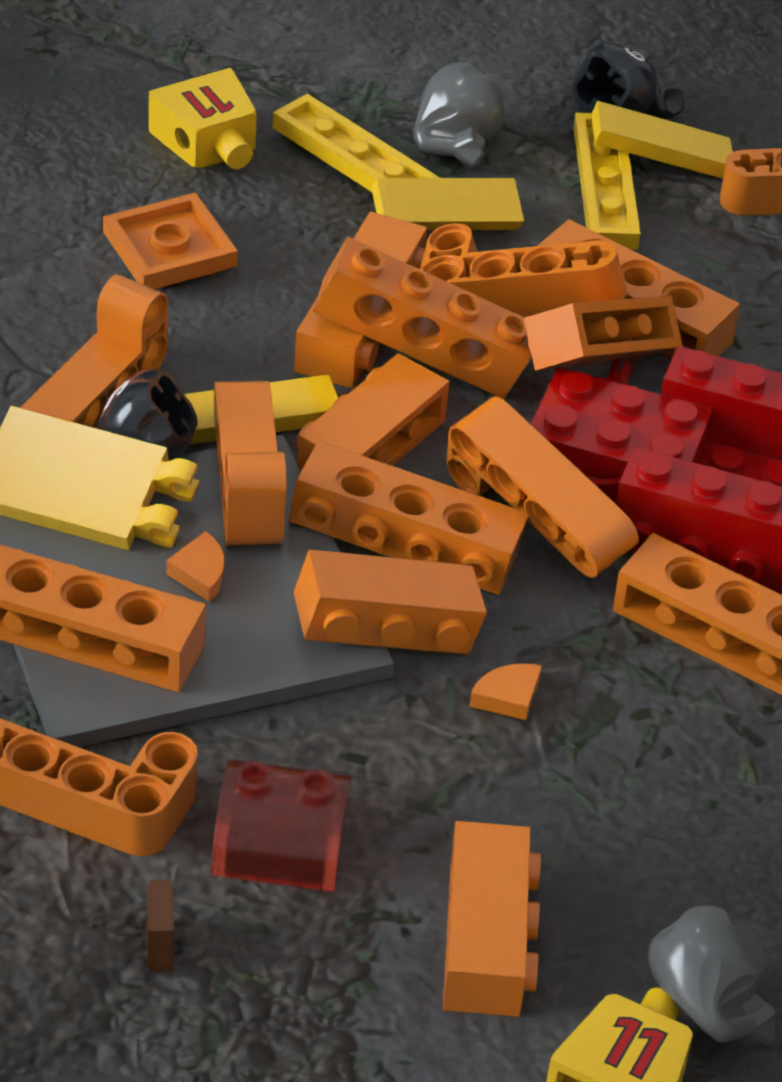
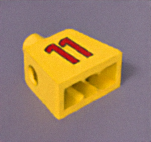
[149,68,257,169]
[547,988,693,1082]

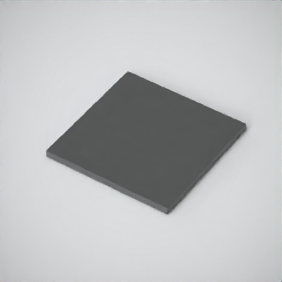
[0,435,394,747]

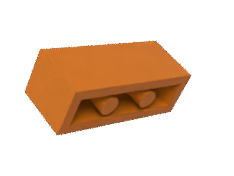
[524,296,683,371]
[295,353,450,471]
[293,549,487,655]
[443,821,541,1017]

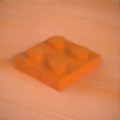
[103,192,238,289]

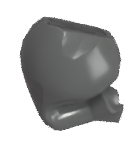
[414,61,505,170]
[648,905,776,1047]

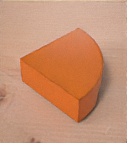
[166,531,224,602]
[469,664,542,720]

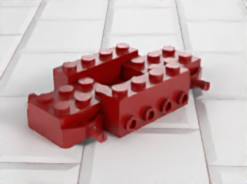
[531,346,782,595]

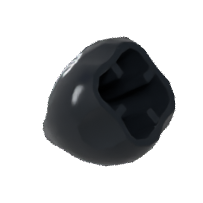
[572,43,684,119]
[97,368,198,460]

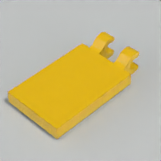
[0,406,200,551]

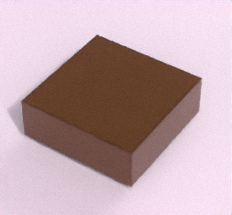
[146,879,174,971]

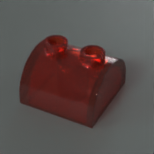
[211,759,352,892]

